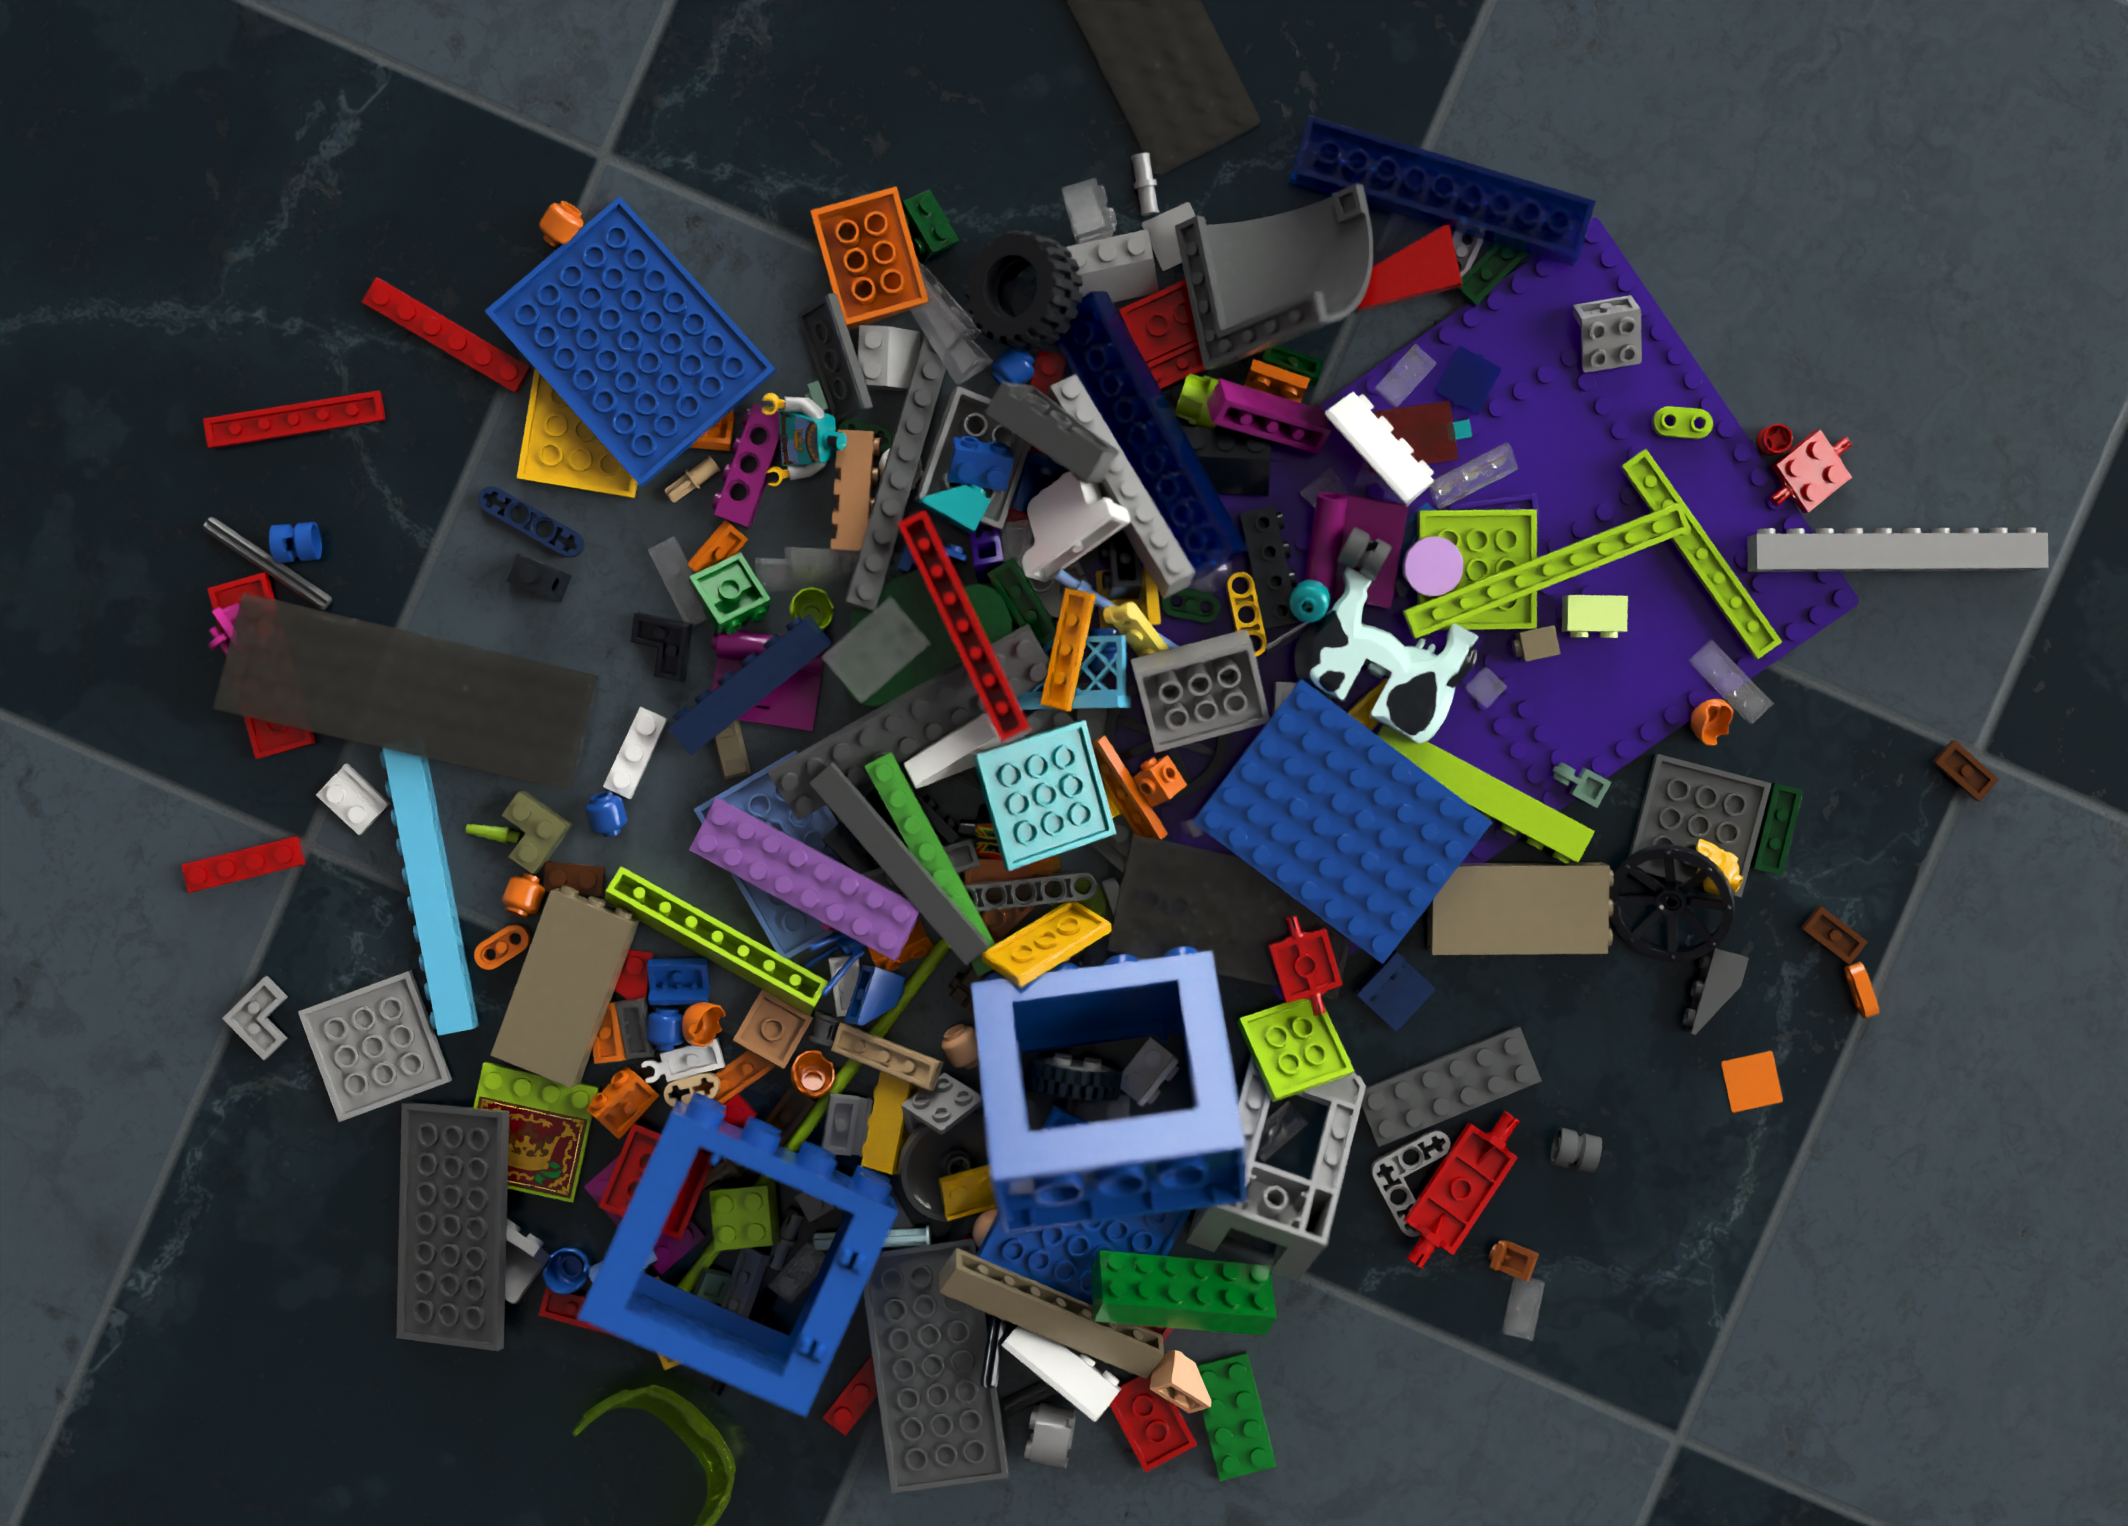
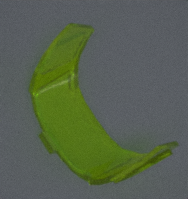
[571,1385,736,1526]

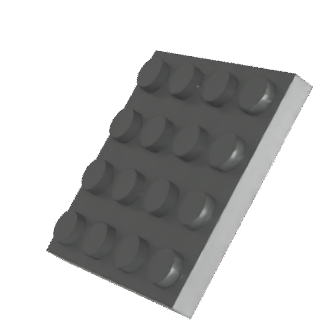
[1628,754,1772,897]

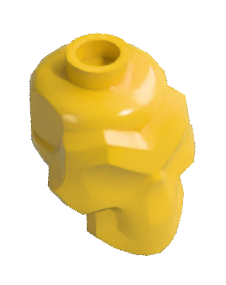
[1696,839,1743,898]

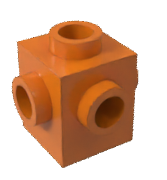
[1133,755,1187,807]

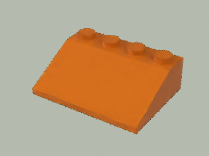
[811,186,929,330]

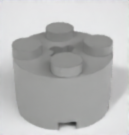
[1024,1402,1076,1469]

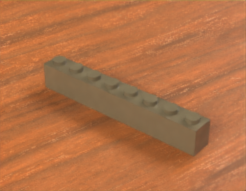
[939,1248,1165,1379]

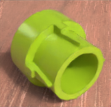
[1175,373,1219,428]

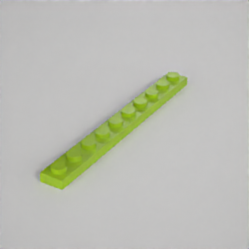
[1403,502,1691,639]

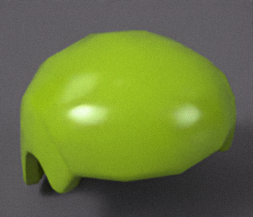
[789,587,834,631]

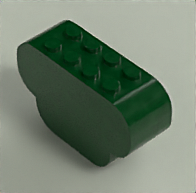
[838,569,1013,706]

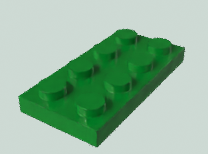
[1196,1351,1277,1481]

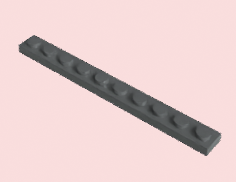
[844,327,955,613]

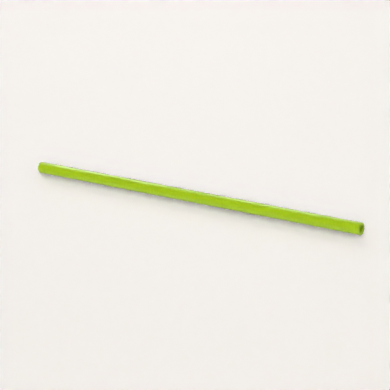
[676,937,951,1292]

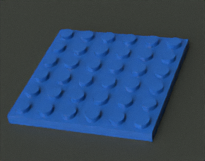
[976,1106,1192,1305]

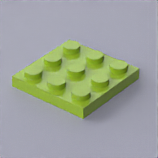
[1237,999,1354,1102]

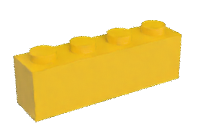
[861,1071,923,1175]

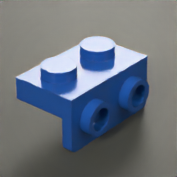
[947,436,1014,491]
[647,958,710,1006]

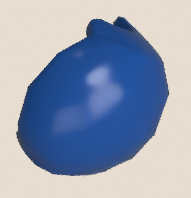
[542,1247,591,1295]

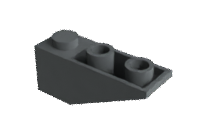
[1683,948,1749,1035]

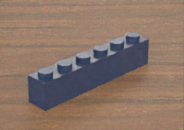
[668,615,832,755]

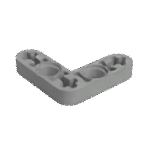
[1371,1129,1451,1237]

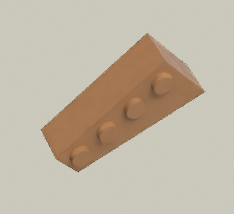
[830,430,880,551]

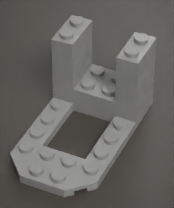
[1186,1055,1366,1282]

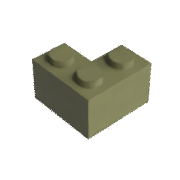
[502,790,574,874]

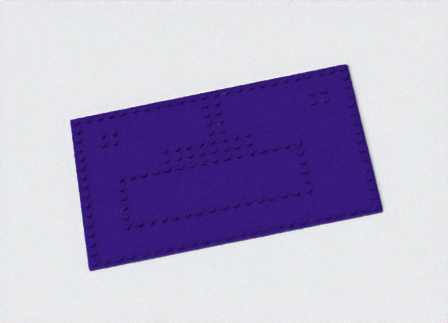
[1041,217,1859,1000]

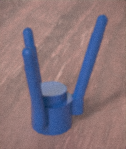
[804,932,866,996]

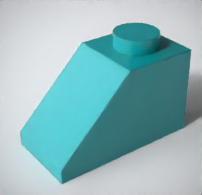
[917,484,991,534]

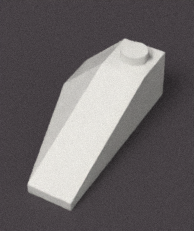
[904,712,1025,789]

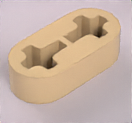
[664,1072,721,1107]

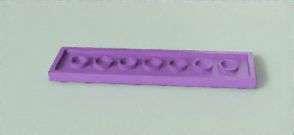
[689,797,921,961]

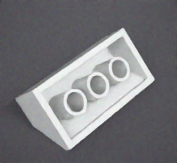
[1325,392,1434,505]
[1002,1326,1122,1422]

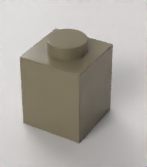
[1512,625,1561,663]

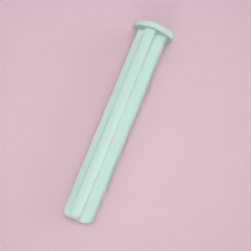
[813,1224,931,1250]

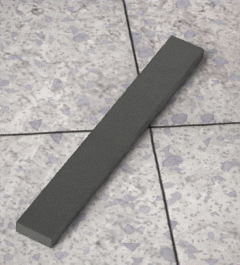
[810,762,990,966]

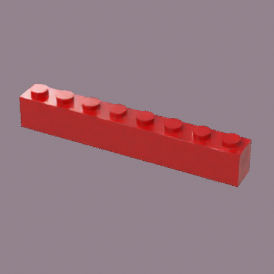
[897,510,1032,745]

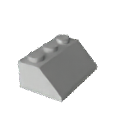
[1066,229,1159,311]

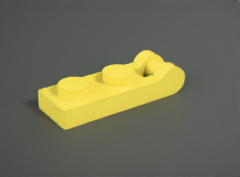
[1103,602,1170,657]

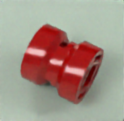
[1756,423,1793,456]

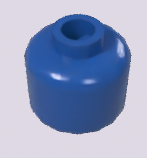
[990,347,1035,387]
[585,791,628,837]
[647,1007,685,1051]

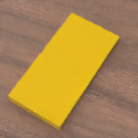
[981,901,1112,988]

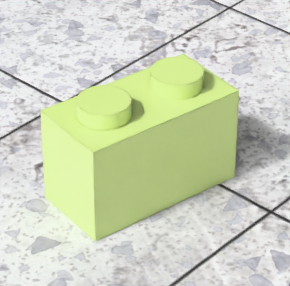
[1562,595,1628,638]

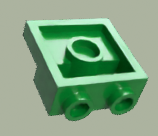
[689,552,771,634]

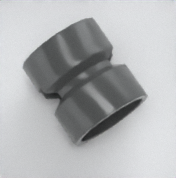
[1337,527,1392,581]
[1550,1127,1602,1174]

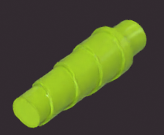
[466,824,522,844]

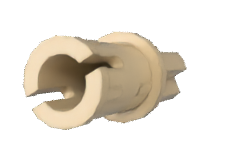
[664,455,721,503]

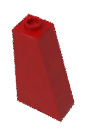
[1356,225,1463,312]

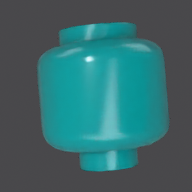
[1289,580,1330,622]

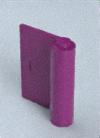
[1304,491,1408,609]
[712,630,827,732]

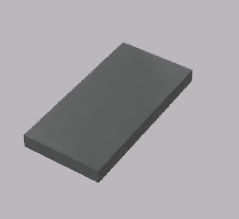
[797,293,873,425]

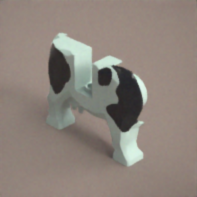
[1294,567,1479,744]

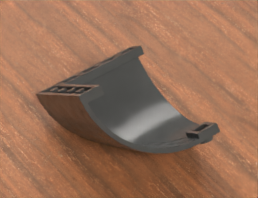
[1175,184,1373,369]

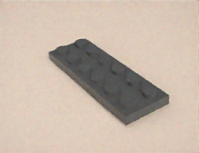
[1361,1026,1542,1147]

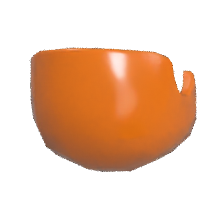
[1690,699,1734,746]
[682,1002,726,1047]
[790,1050,835,1099]

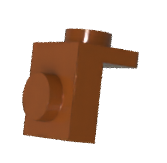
[1489,1240,1539,1282]

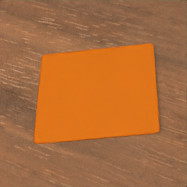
[1721,1051,1783,1113]

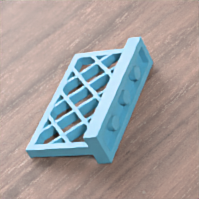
[1016,635,1131,710]

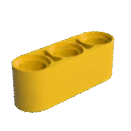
[1226,572,1267,657]

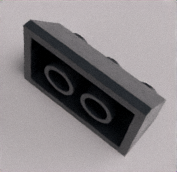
[1180,427,1272,497]

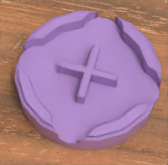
[1403,537,1464,596]

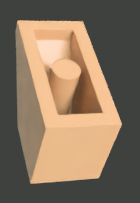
[1150,1350,1212,1414]

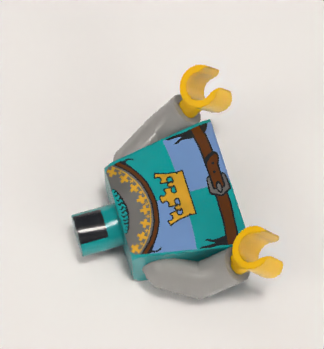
[762,393,847,486]

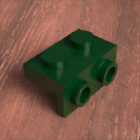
[901,190,960,264]

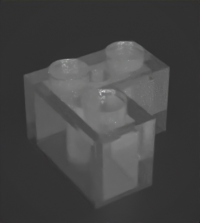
[1062,178,1117,245]

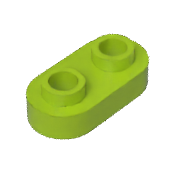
[1652,406,1713,440]

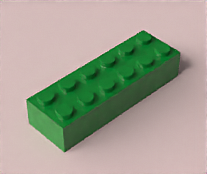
[1090,1250,1277,1336]

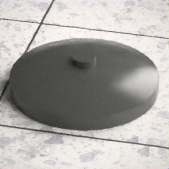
[898,1110,990,1222]

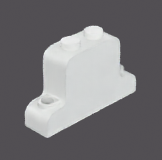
[1022,471,1131,582]

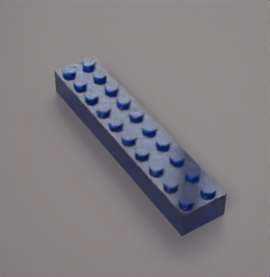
[1289,115,1596,266]
[1056,291,1248,581]

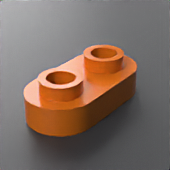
[474,924,531,970]

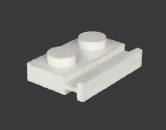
[316,764,391,835]

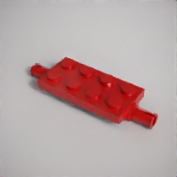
[1403,1111,1520,1269]

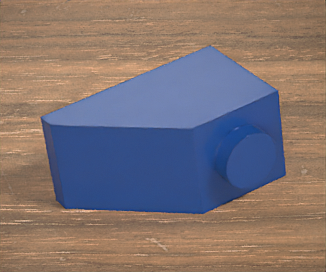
[844,965,905,1026]

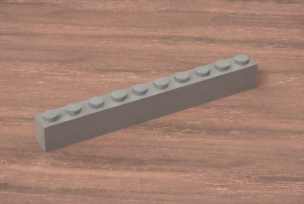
[1747,528,2048,572]

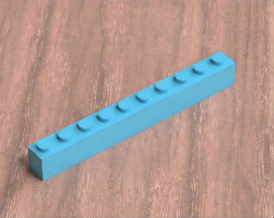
[380,738,479,1036]

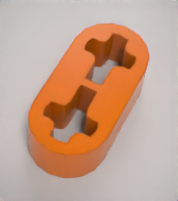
[1844,962,1880,1019]

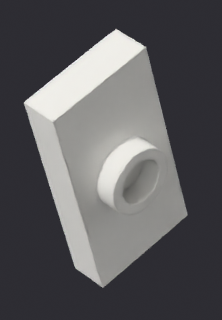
[829,955,861,1017]

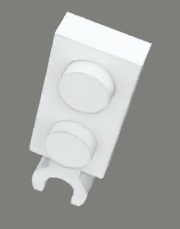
[641,1038,726,1083]

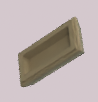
[713,720,752,781]

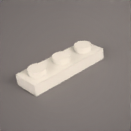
[603,707,668,799]

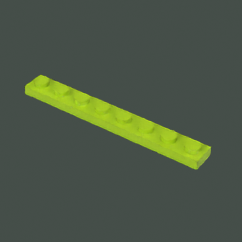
[1620,449,1782,659]

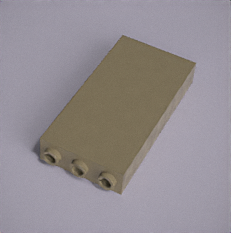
[1427,862,1614,955]
[491,886,640,1088]

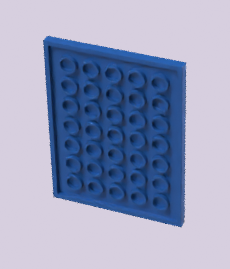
[485,196,777,488]
[1192,678,1492,964]

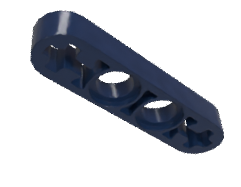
[478,486,585,558]

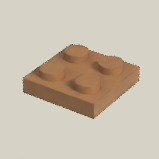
[732,989,813,1071]

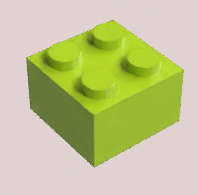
[709,1183,781,1251]

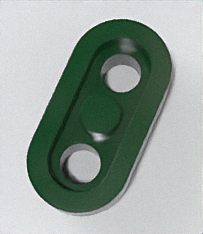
[1162,587,1220,623]

